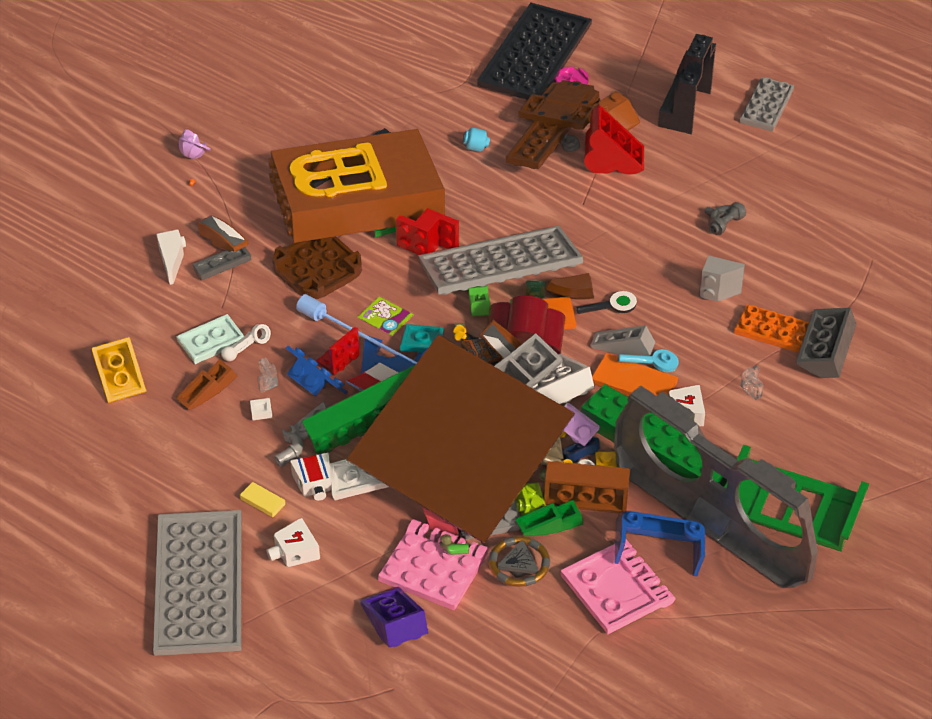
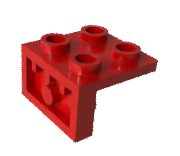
[316,327,360,376]

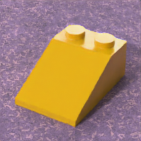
[92,337,146,403]

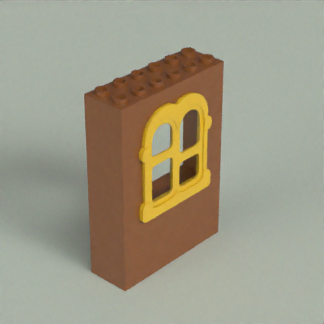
[268,129,445,243]

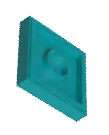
[400,324,444,353]

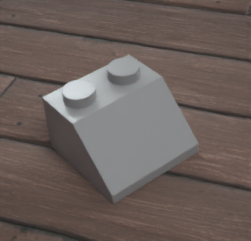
[700,255,745,302]

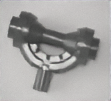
[705,202,746,235]

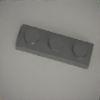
[193,247,251,280]

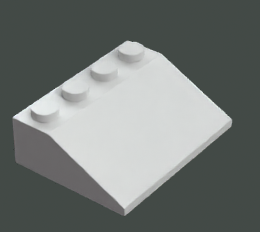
[532,354,595,404]

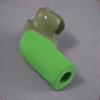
[440,534,469,555]

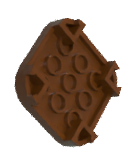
[273,236,362,299]

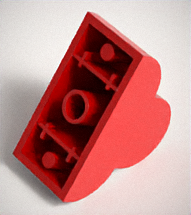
[584,104,644,175]

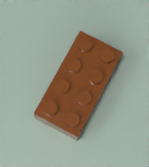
[544,461,630,513]

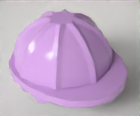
[179,129,211,159]

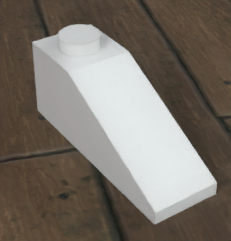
[157,230,186,284]

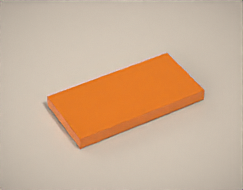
[592,353,678,396]

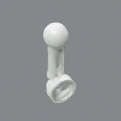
[221,324,271,362]

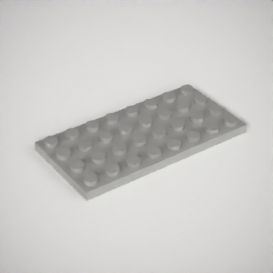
[418,226,583,295]
[153,510,242,656]

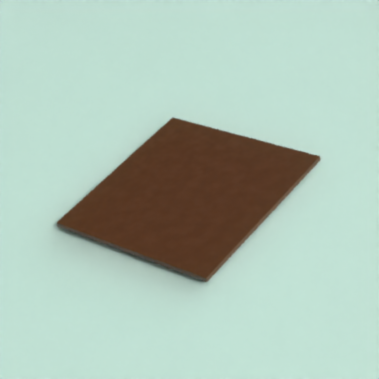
[346,334,575,544]

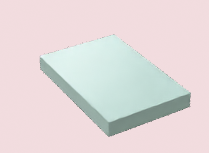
[176,314,244,364]

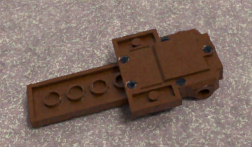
[506,80,600,169]

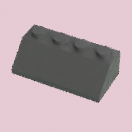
[796,308,856,378]

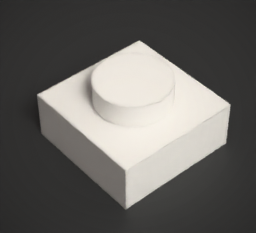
[250,398,272,420]

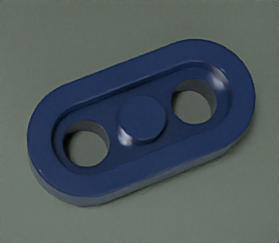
[562,437,601,463]

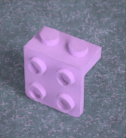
[564,402,600,446]

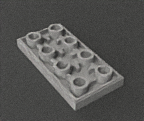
[740,77,794,132]

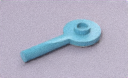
[618,349,679,372]

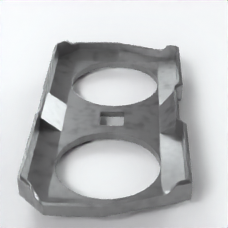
[614,386,818,588]

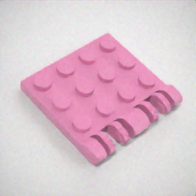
[378,519,489,611]
[561,539,675,634]

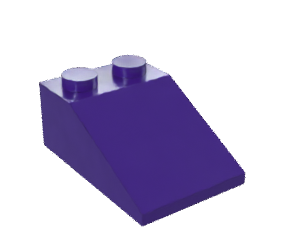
[360,587,428,647]

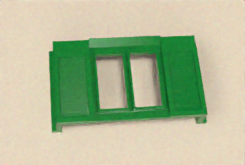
[724,445,870,552]

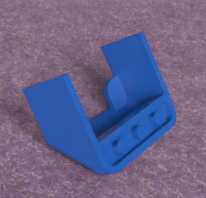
[614,511,705,576]

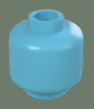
[463,127,490,152]

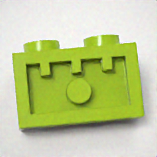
[516,482,546,516]

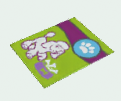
[358,297,414,336]

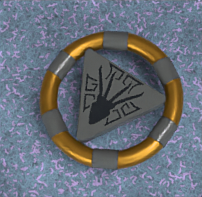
[488,536,550,587]

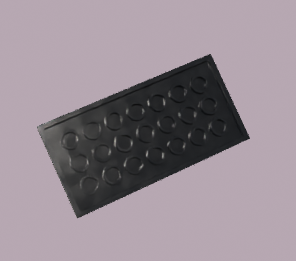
[477,2,592,100]

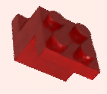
[396,208,459,255]

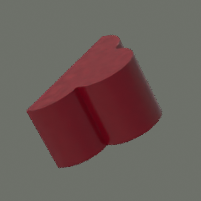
[487,295,566,355]

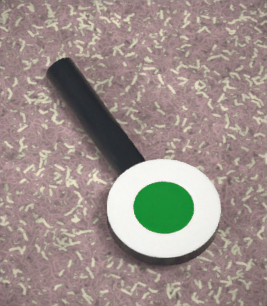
[576,291,637,314]

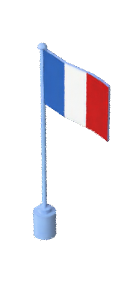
[296,294,417,391]

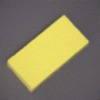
[240,482,285,518]

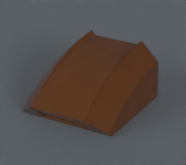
[546,273,594,300]

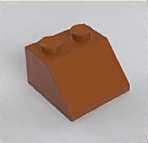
[593,91,640,131]

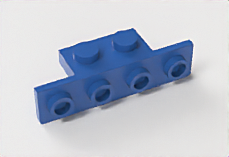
[286,346,348,396]

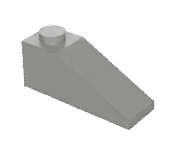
[590,325,655,356]

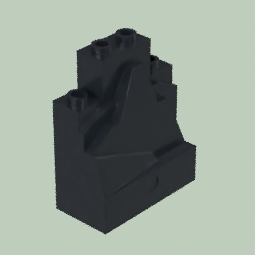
[658,34,716,135]

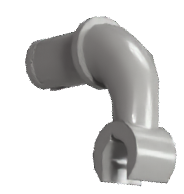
[274,425,304,467]

